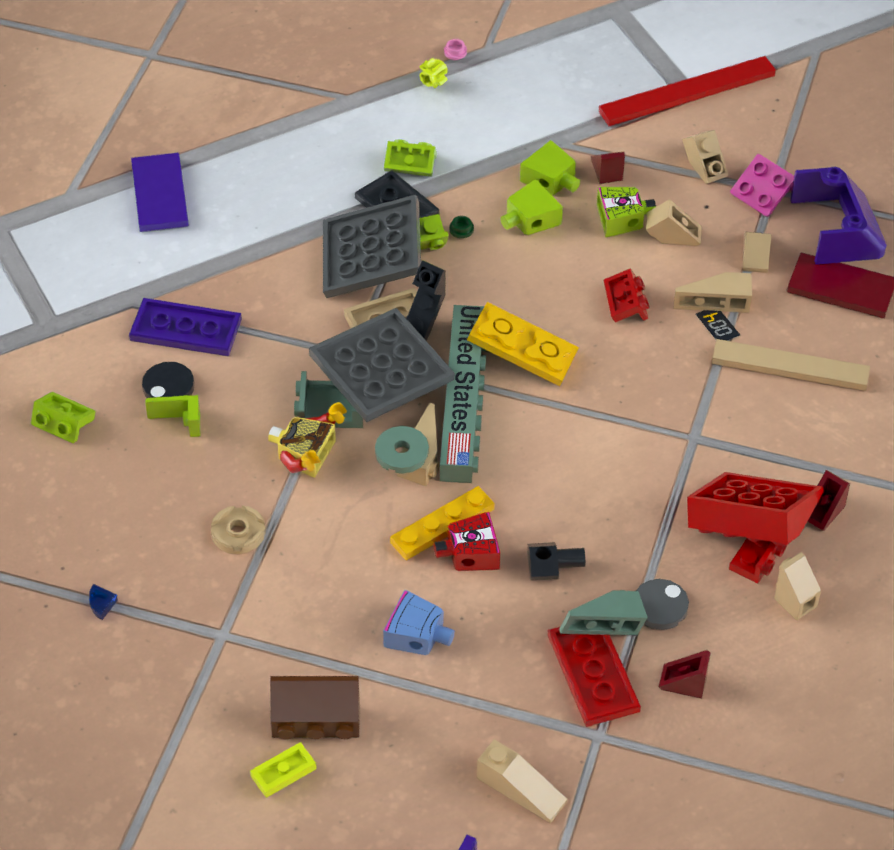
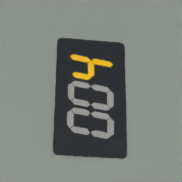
[696,310,740,341]

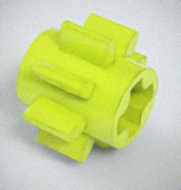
[419,58,448,88]

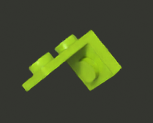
[145,395,201,437]

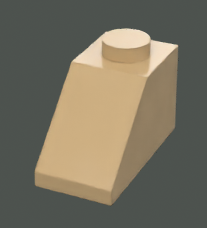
[646,199,702,246]

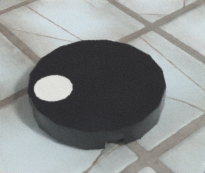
[142,362,194,398]

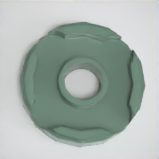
[375,426,429,474]

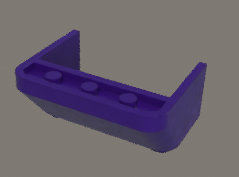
[790,167,887,264]

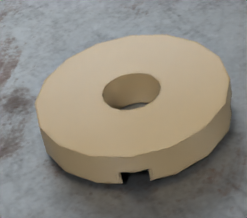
[211,505,266,554]

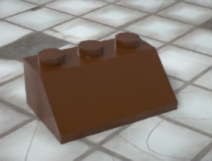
[270,676,360,740]

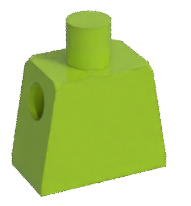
[520,140,580,195]
[500,179,563,235]

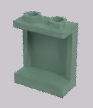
[294,371,363,428]

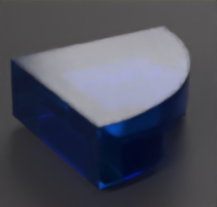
[89,584,118,620]

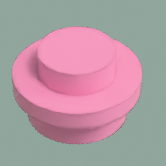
[444,39,467,60]

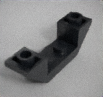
[406,260,446,341]

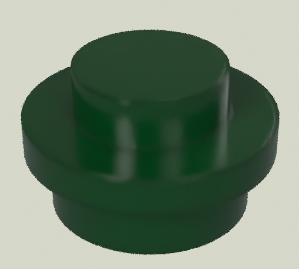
[449,216,474,238]

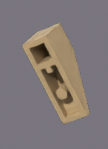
[673,272,752,313]
[397,403,440,486]
[477,739,567,823]

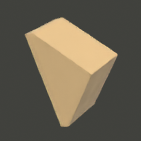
[743,232,771,273]

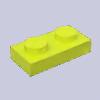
[250,742,317,798]

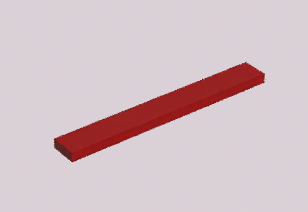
[598,56,776,126]

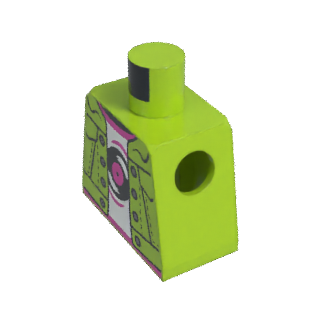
[596,187,656,237]

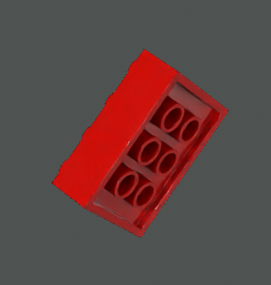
[687,472,823,546]

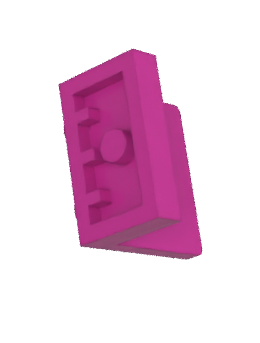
[730,153,794,217]

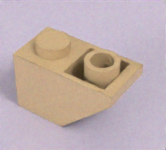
[682,130,728,184]
[774,552,821,620]

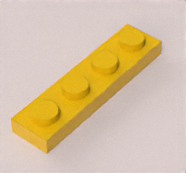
[390,486,495,561]

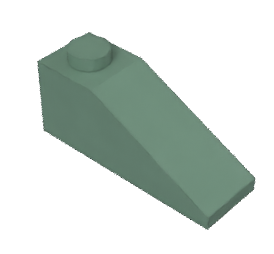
[559,590,648,635]

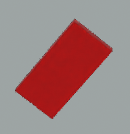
[548,627,641,727]

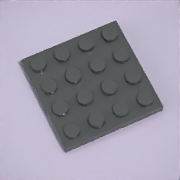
[323,195,421,298]
[309,308,455,423]

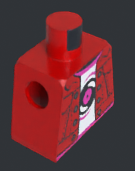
[434,512,501,571]

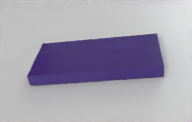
[131,152,189,232]
[129,298,242,356]

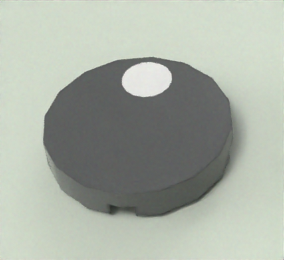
[636,579,689,630]

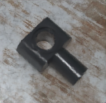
[527,542,586,581]

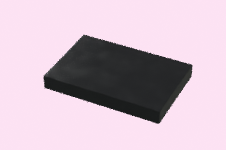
[355,170,439,218]

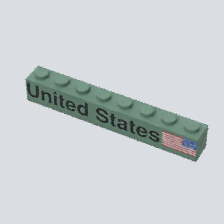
[440,305,487,483]

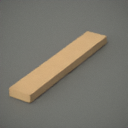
[712,339,870,391]

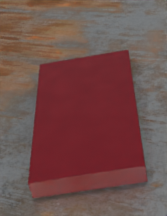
[787,252,894,319]

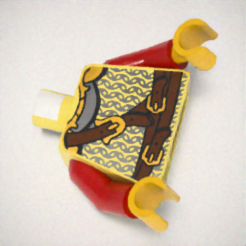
[268,402,347,478]

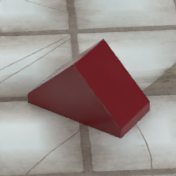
[591,151,625,184]
[807,470,850,531]
[658,650,711,699]

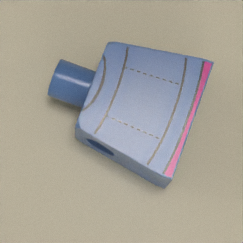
[383,590,455,655]

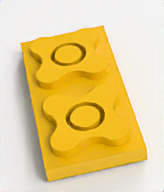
[467,302,579,386]

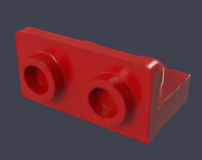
[603,268,650,322]
[729,538,787,584]

